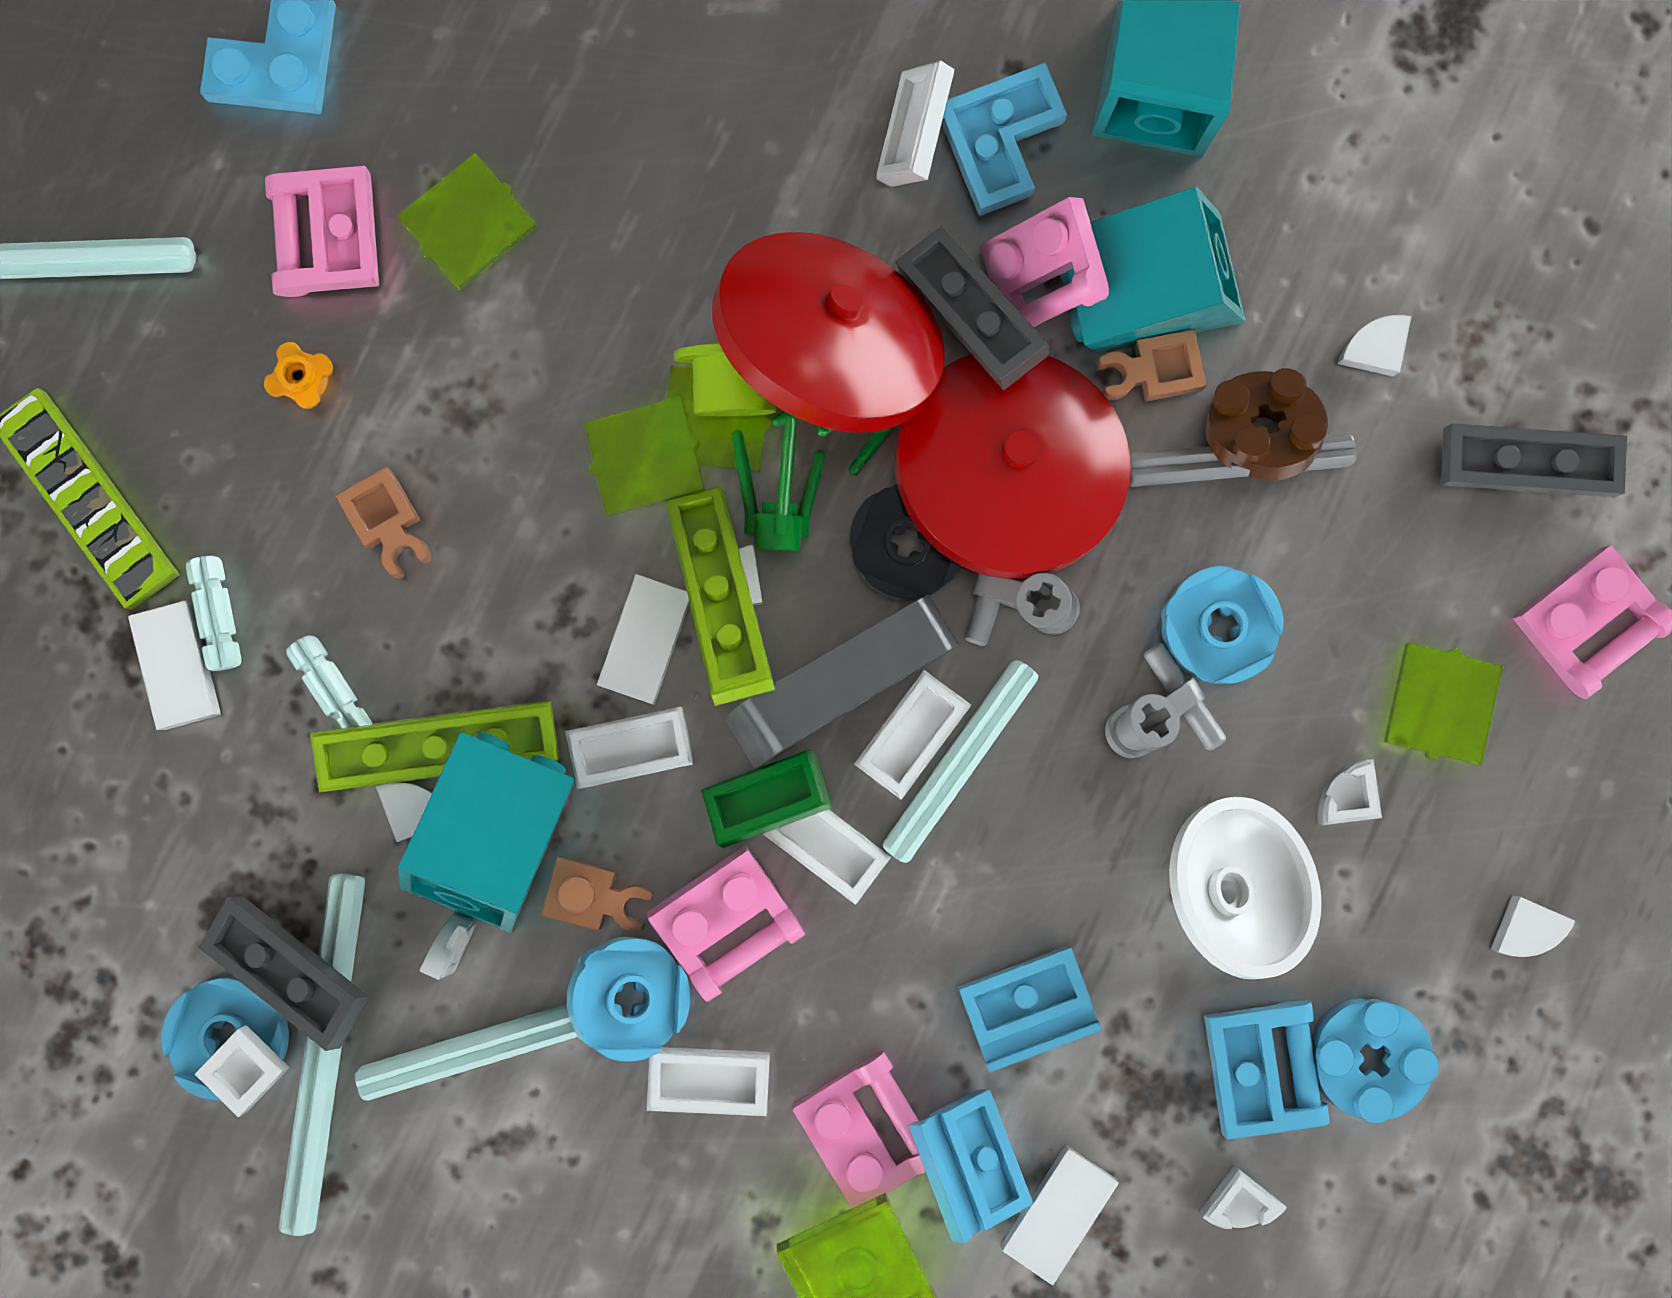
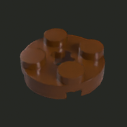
[1205,368,1328,481]

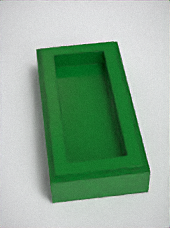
[701,749,832,848]

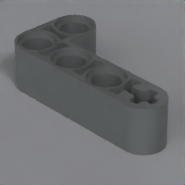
[724,595,960,769]

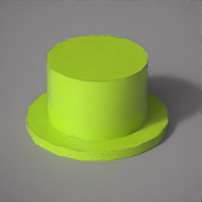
[674,343,776,417]

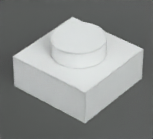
[195,1025,290,1117]

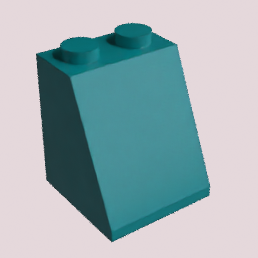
[1091,0,1240,157]
[1060,186,1246,354]
[398,732,575,933]

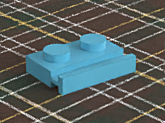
[957,945,1102,1073]
[908,1089,1033,1243]

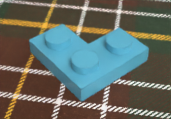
[200,0,336,114]
[941,63,1067,216]

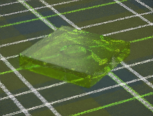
[777,1192,937,1298]

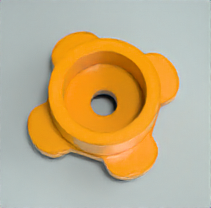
[264,342,333,409]

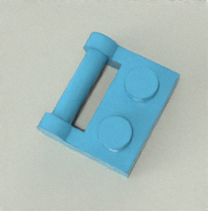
[1204,1000,1330,1140]

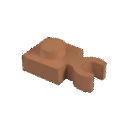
[1096,329,1207,402]
[335,467,432,579]
[541,856,654,932]

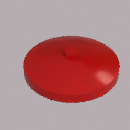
[712,232,945,433]
[895,354,1131,579]

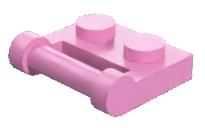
[265,166,379,297]
[979,197,1109,327]
[1512,545,1672,700]
[647,845,806,1003]
[792,1051,926,1213]

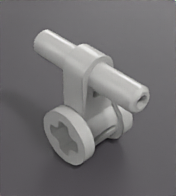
[965,573,1080,646]
[1105,643,1226,759]

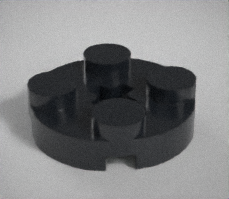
[849,484,961,601]

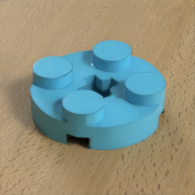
[1161,566,1284,685]
[567,936,690,1062]
[161,975,289,1101]
[1312,998,1439,1124]

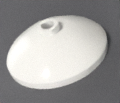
[1169,797,1321,979]

